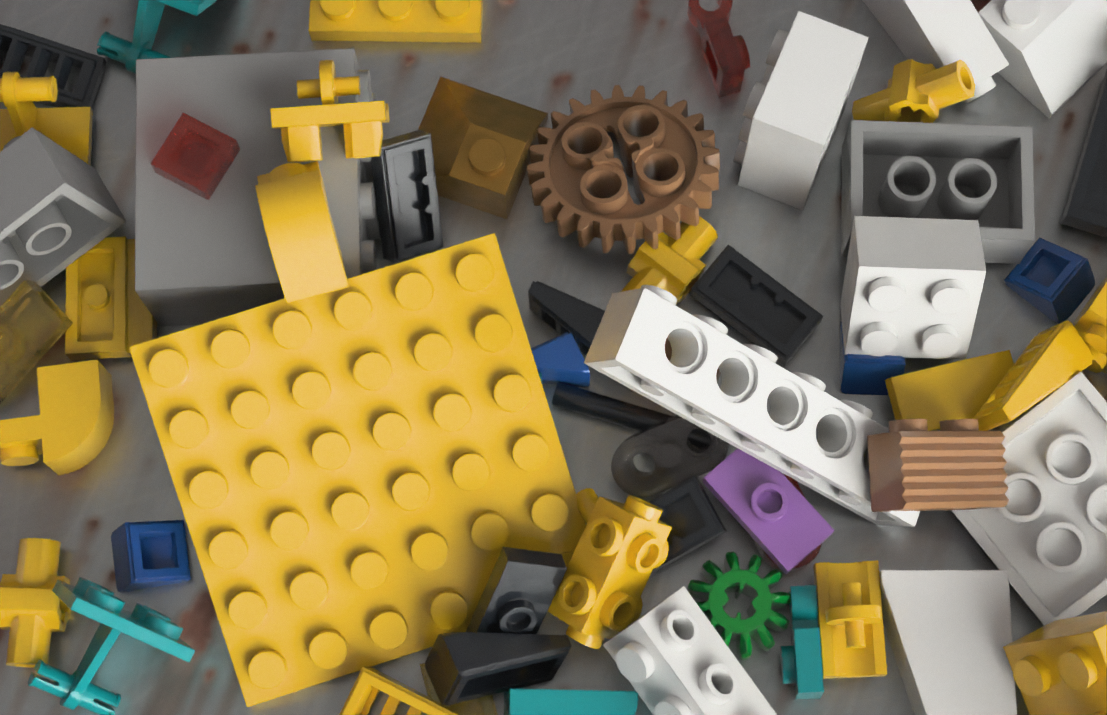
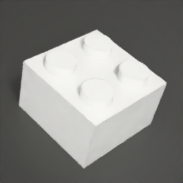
[840,216,986,360]

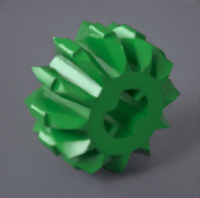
[687,552,791,660]

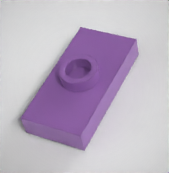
[702,448,835,574]

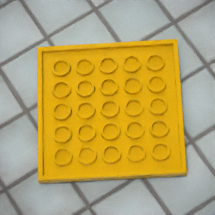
[129,233,586,707]

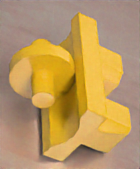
[270,60,390,163]
[813,560,887,679]

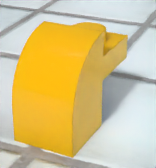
[255,161,349,303]
[0,359,114,476]

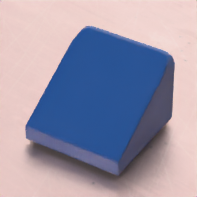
[1004,237,1095,323]
[840,321,906,395]
[531,332,590,387]
[111,520,191,592]

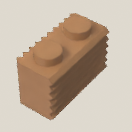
[867,419,1009,512]

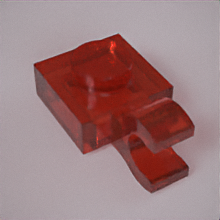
[687,0,750,98]

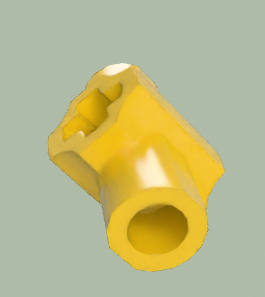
[852,59,975,123]
[620,216,718,305]
[0,538,71,668]

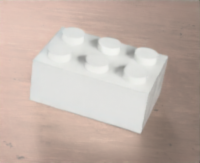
[733,11,869,210]

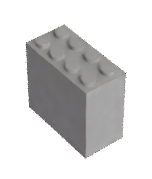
[135,48,381,326]

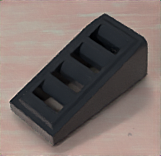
[0,24,107,108]
[528,281,605,356]
[425,632,572,706]

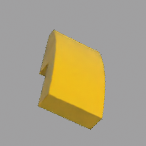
[885,350,1014,431]

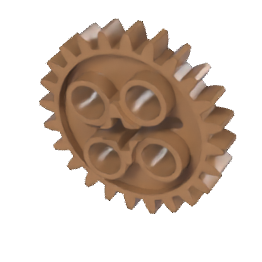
[527,85,720,254]

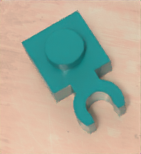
[780,585,824,700]

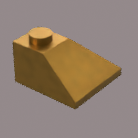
[418,76,548,219]

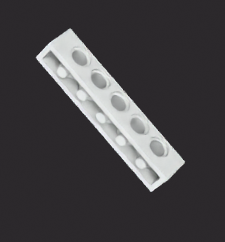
[584,285,920,527]

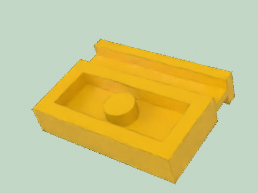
[65,236,157,360]

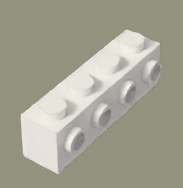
[603,586,777,715]

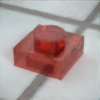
[151,113,240,201]

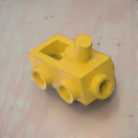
[548,488,672,649]

